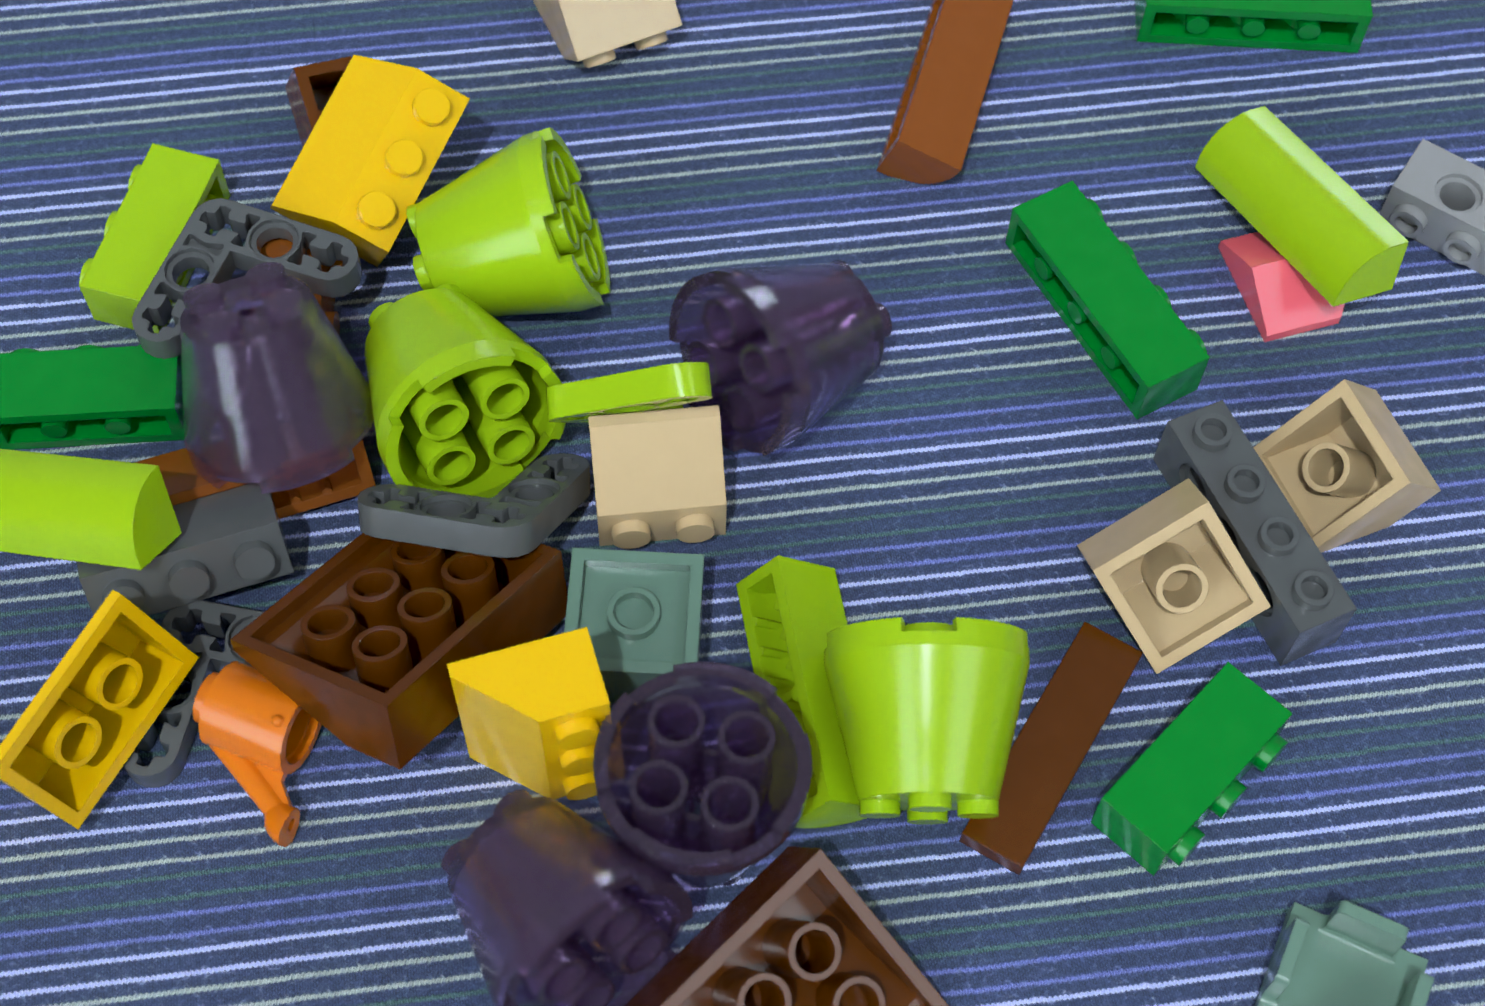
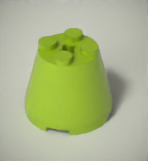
[406,127,610,316]
[364,283,566,498]
[824,617,1030,825]

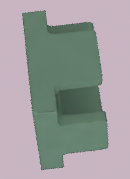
[564,548,704,705]
[1254,900,1434,1006]

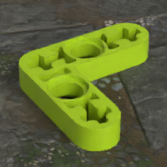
[546,362,712,424]

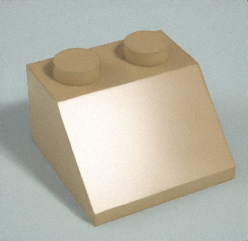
[533,0,682,68]
[1253,379,1441,553]
[588,405,727,549]
[1077,478,1271,674]

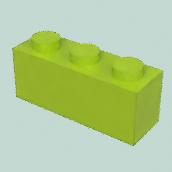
[79,143,230,334]

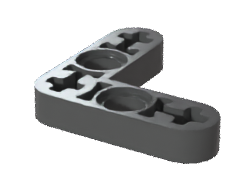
[132,198,362,359]
[357,453,590,558]
[123,600,264,788]

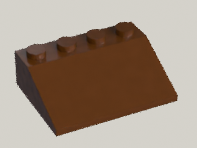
[230,533,568,770]
[625,846,949,1006]

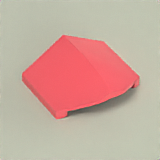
[1218,232,1345,342]

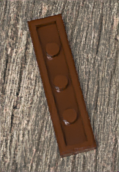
[959,622,1143,875]

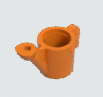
[192,661,322,847]

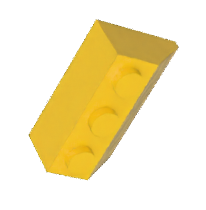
[270,55,470,267]
[0,589,199,830]
[447,627,616,800]

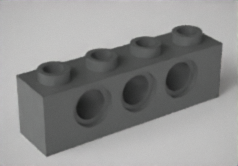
[1153,400,1357,666]

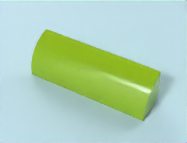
[1195,106,1409,307]
[0,449,182,570]
[736,555,866,828]

